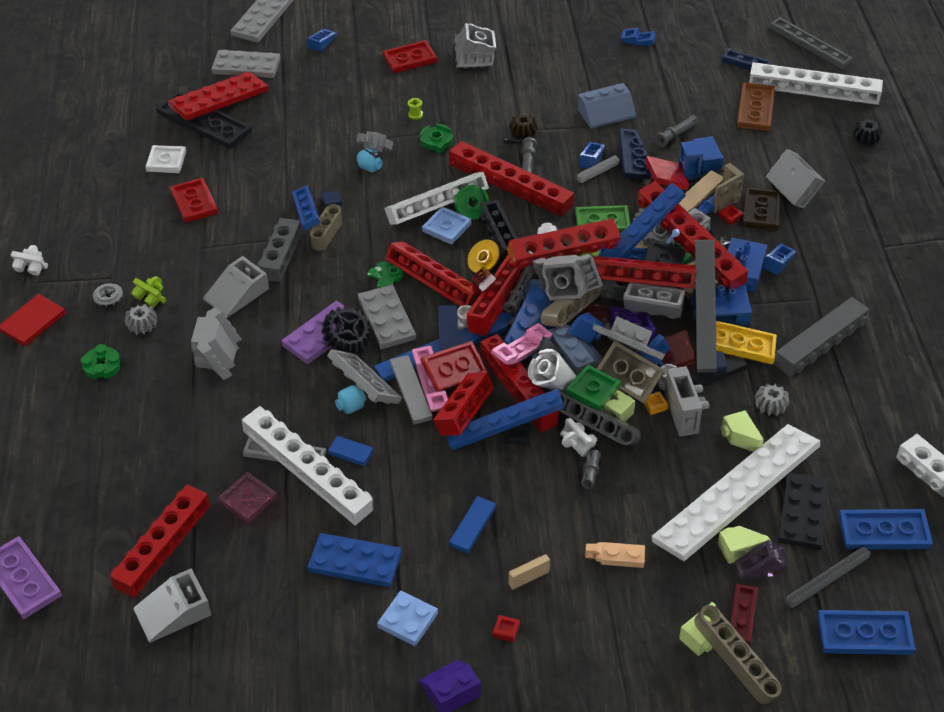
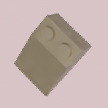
[597,341,665,404]

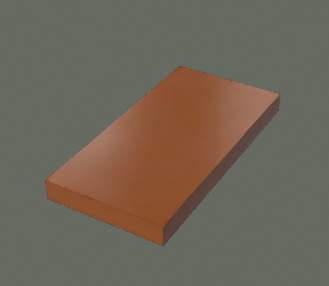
[736,82,775,131]

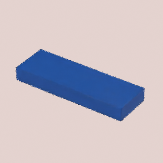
[449,496,496,554]

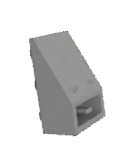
[203,256,269,318]
[133,569,211,643]

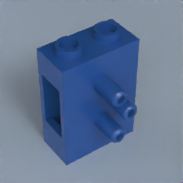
[728,238,767,292]
[689,285,752,326]

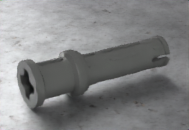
[655,115,698,147]
[521,137,537,173]
[503,265,535,315]

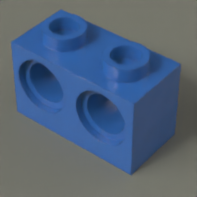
[679,141,703,180]

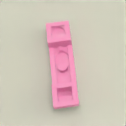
[491,323,553,365]
[412,346,448,412]

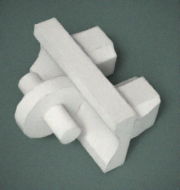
[11,245,48,276]
[560,418,597,457]

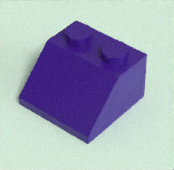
[419,660,481,712]

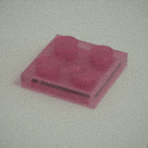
[218,472,277,524]

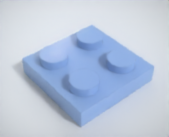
[422,207,471,245]
[377,590,438,646]

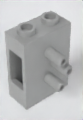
[766,149,825,209]
[664,366,709,437]

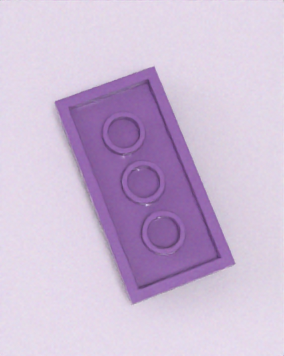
[281,301,358,364]
[0,536,62,619]

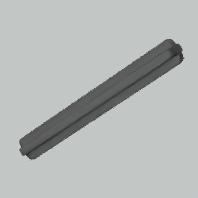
[785,547,871,608]

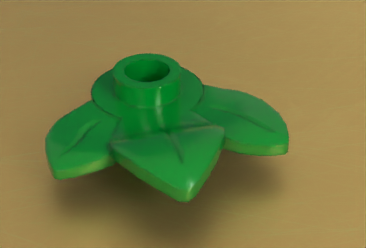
[367,262,403,288]

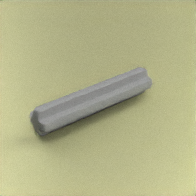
[577,155,620,183]

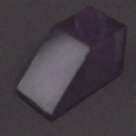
[735,539,789,580]

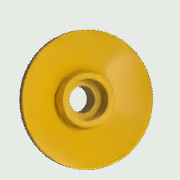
[468,240,499,273]

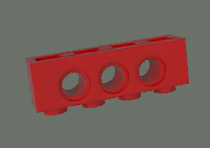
[433,372,494,436]

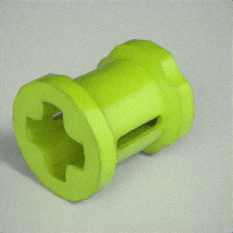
[408,98,423,120]

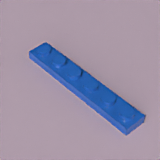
[599,183,686,259]
[447,388,565,451]

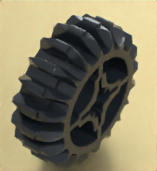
[321,306,372,354]

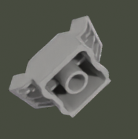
[454,23,496,68]
[533,254,603,300]
[191,307,242,381]

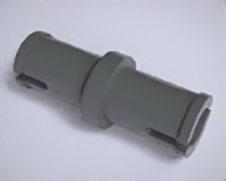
[581,450,601,489]

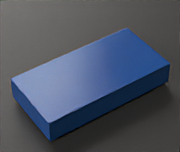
[328,436,373,467]

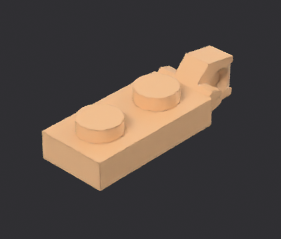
[585,542,645,568]

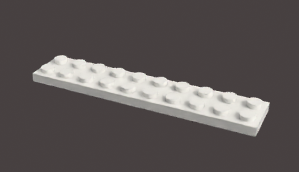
[652,424,820,561]

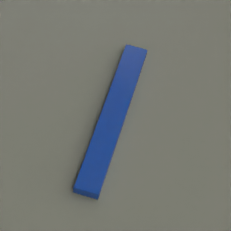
[374,312,513,382]

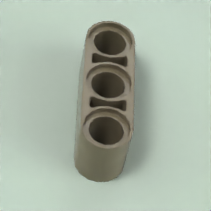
[310,204,342,251]

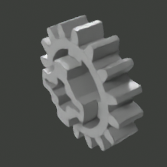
[356,131,393,152]

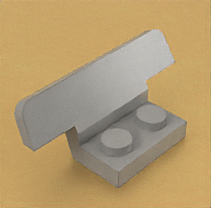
[592,317,665,360]

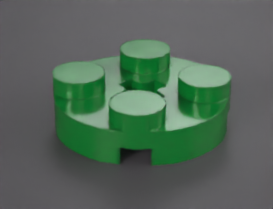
[420,124,453,153]
[454,185,490,221]
[81,344,121,380]

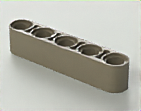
[541,287,601,327]
[694,605,781,704]

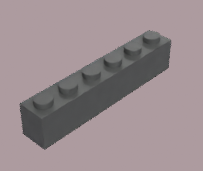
[774,297,869,377]

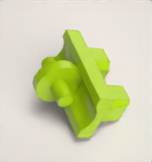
[131,276,167,308]

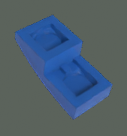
[621,28,656,46]

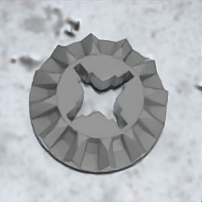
[93,283,123,307]

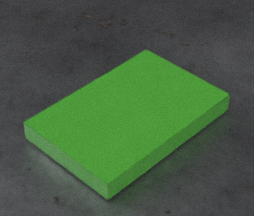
[575,205,630,234]

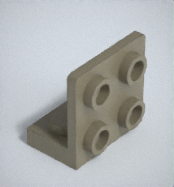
[712,163,744,214]

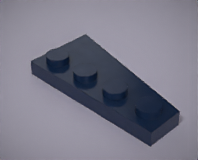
[619,128,653,180]

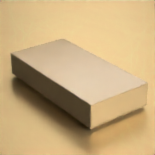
[509,555,550,590]

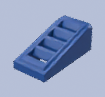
[307,29,337,52]
[579,142,605,169]
[762,244,796,275]

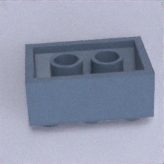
[578,83,636,129]
[548,324,603,376]

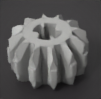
[125,304,157,335]
[755,383,789,416]

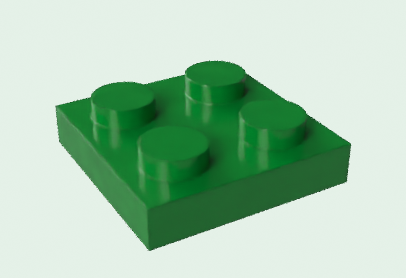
[566,365,621,411]

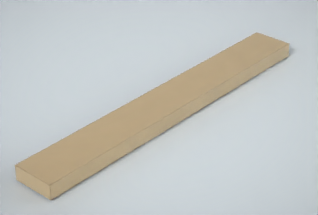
[635,171,723,248]

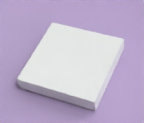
[145,145,186,173]

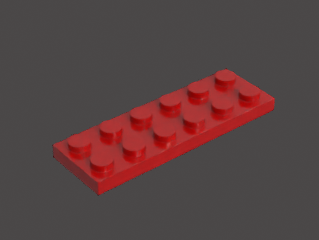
[168,72,268,120]

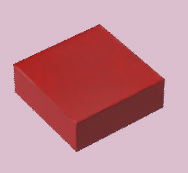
[718,204,744,225]
[492,615,520,643]

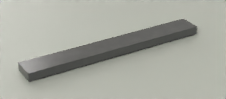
[695,240,717,373]

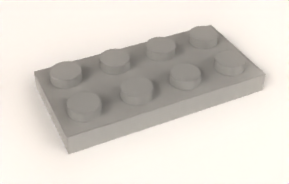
[211,50,280,78]
[358,285,416,349]
[327,349,402,404]

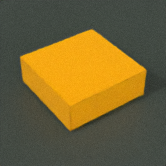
[644,391,669,415]

